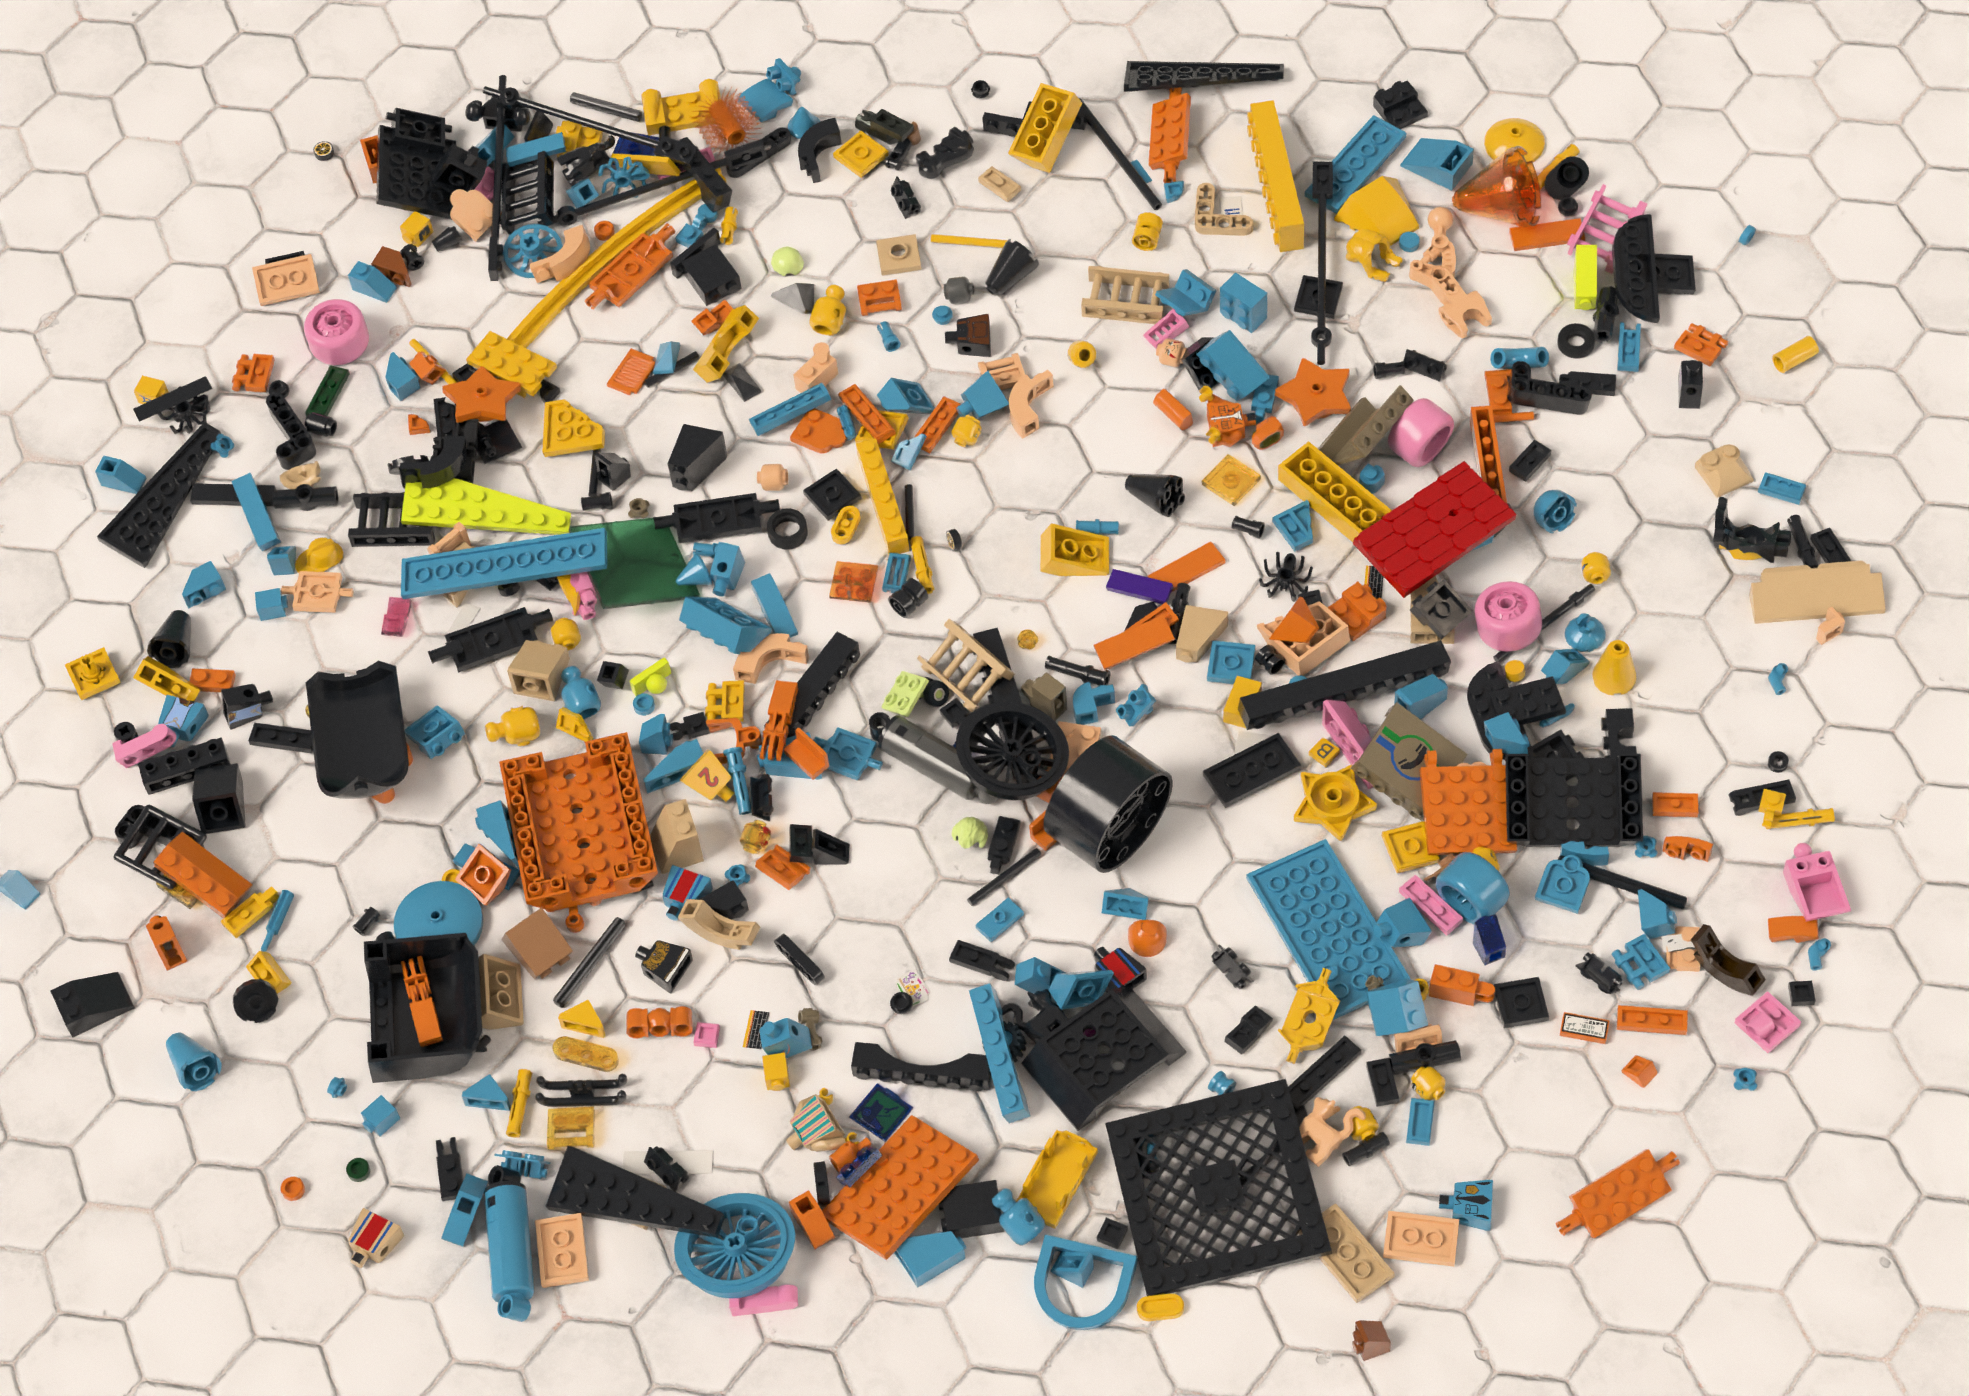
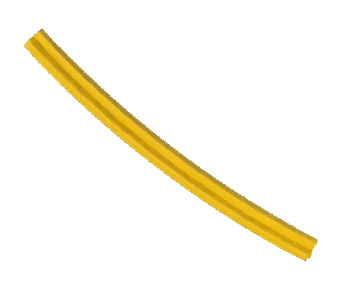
[507,168,727,348]

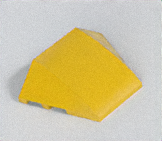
[1334,176,1419,246]

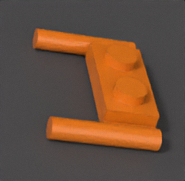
[1484,369,1534,423]

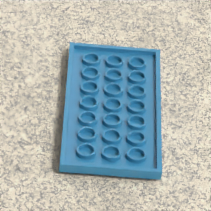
[1246,839,1411,1020]

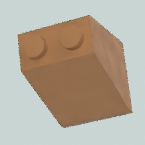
[501,907,573,980]

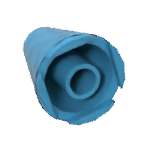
[165,1032,222,1092]

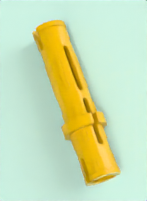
[1531,144,1580,191]
[910,536,935,594]
[1766,808,1835,830]
[506,1069,533,1138]

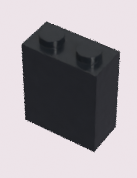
[681,244,742,306]
[938,1180,1004,1238]

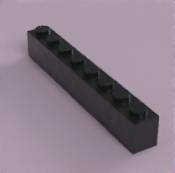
[973,627,1044,783]

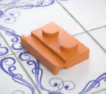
[755,845,811,890]

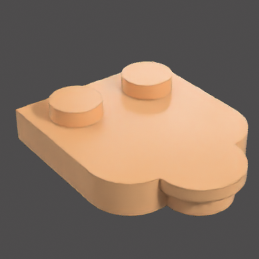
[450,189,502,242]

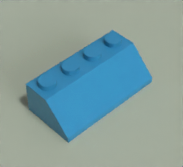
[679,596,772,654]

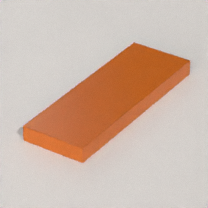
[1509,218,1586,251]
[1147,541,1225,593]
[1093,615,1175,670]

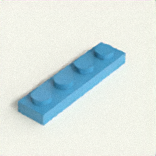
[749,383,832,436]

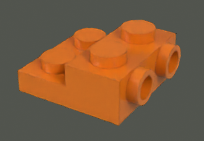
[1327,582,1387,641]

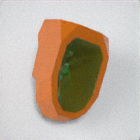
[1252,416,1284,450]

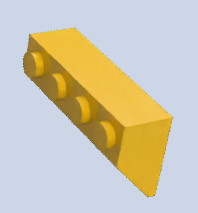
[1008,83,1082,173]

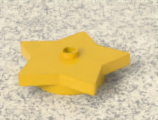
[1294,765,1377,841]

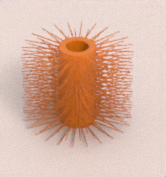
[692,86,762,157]

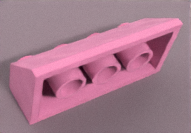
[1322,700,1373,789]

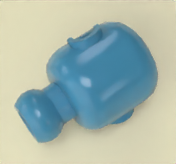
[561,666,601,719]
[992,1188,1045,1245]

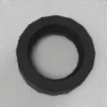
[767,508,808,550]

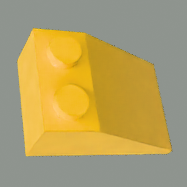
[1040,523,1109,576]

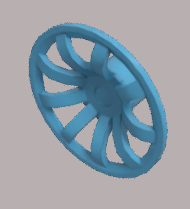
[503,224,563,278]

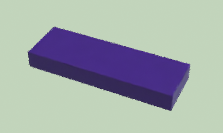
[1106,569,1173,604]

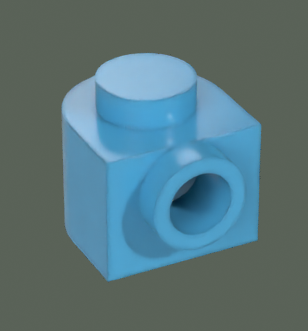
[1359,464,1385,494]

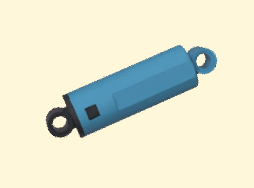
[484,1165,534,1322]

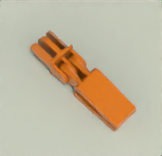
[759,680,798,761]
[401,956,443,1048]

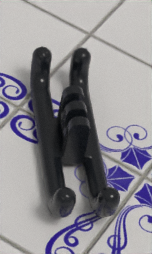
[535,1073,627,1107]

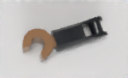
[885,121,921,171]

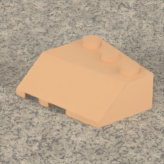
[1257,601,1350,676]

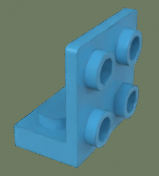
[1155,269,1217,316]

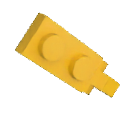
[221,886,279,938]

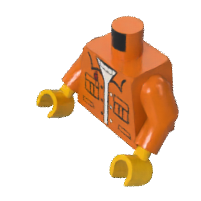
[1199,386,1256,447]

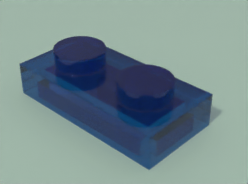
[836,1146,882,1188]

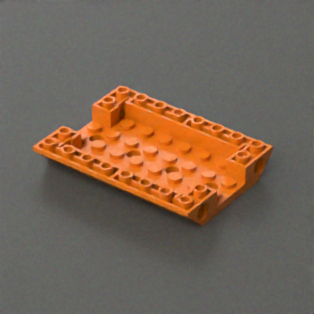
[499,732,658,911]

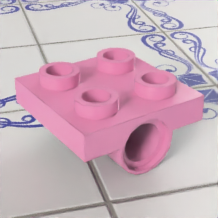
[1734,991,1801,1053]

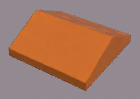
[455,844,511,906]

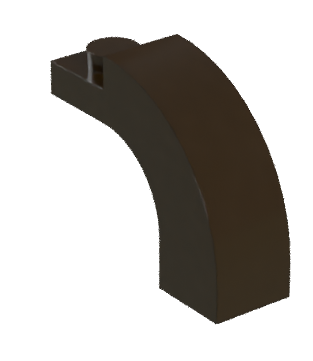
[1691,924,1766,996]

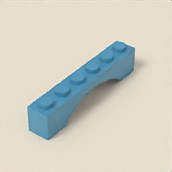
[969,983,1031,1123]

